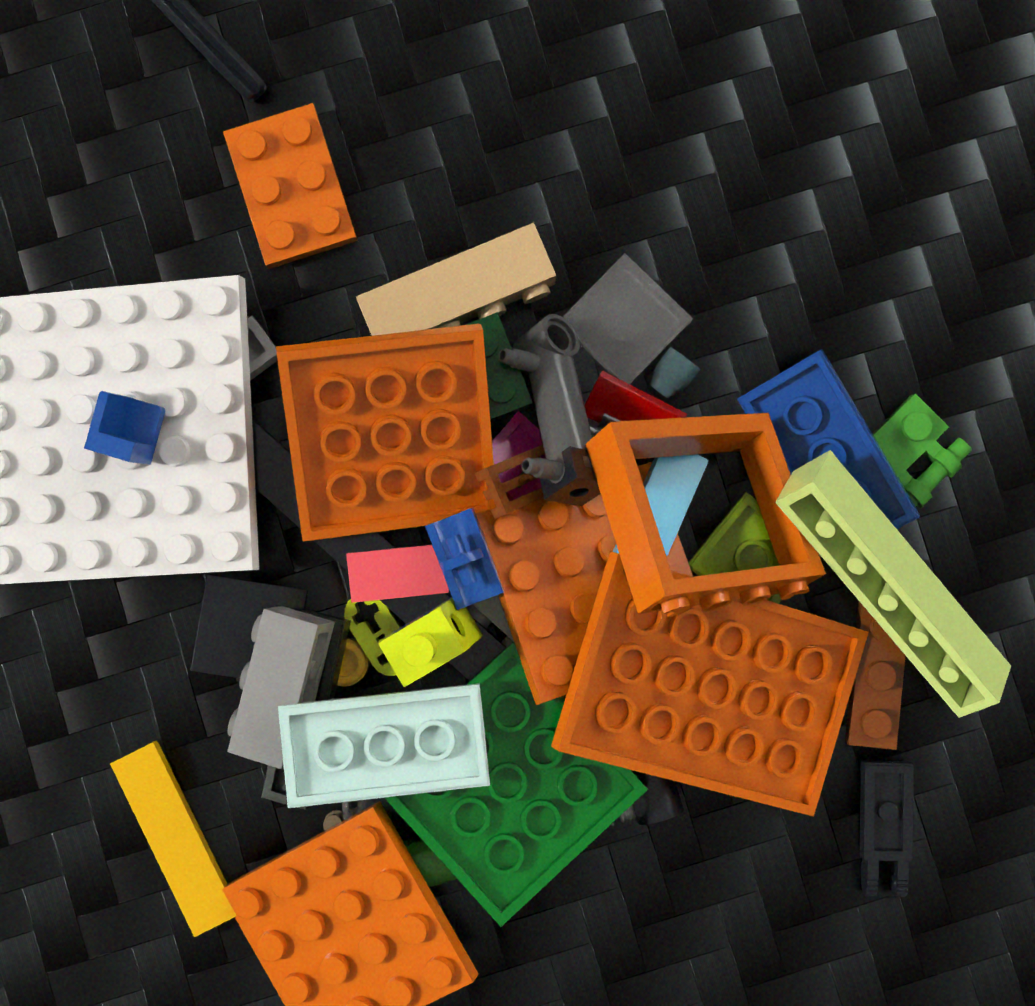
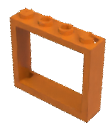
[585,413,826,617]

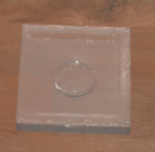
[563,253,693,384]

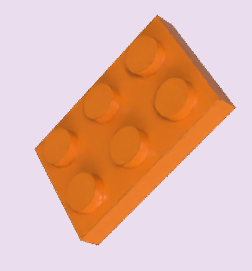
[223,103,358,269]

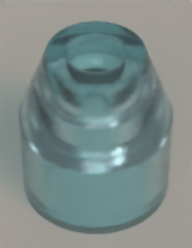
[650,346,701,399]

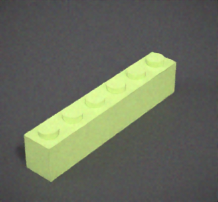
[775,450,1011,718]

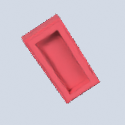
[346,544,450,603]

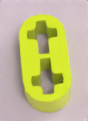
[344,599,402,676]

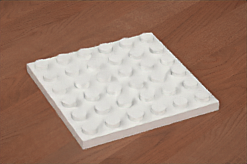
[0,275,259,584]

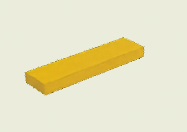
[110,740,237,937]

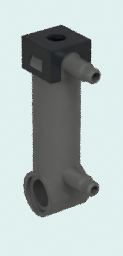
[499,314,601,506]

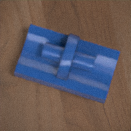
[425,508,504,610]

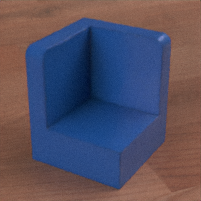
[84,391,165,465]

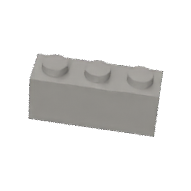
[227,606,335,769]

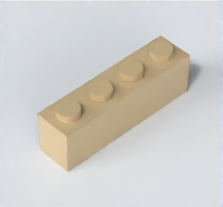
[356,223,556,336]

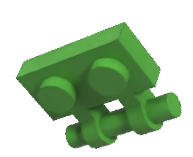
[872,393,972,508]

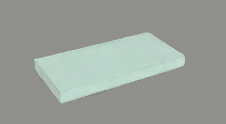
[278,683,490,808]

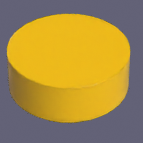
[337,638,370,686]

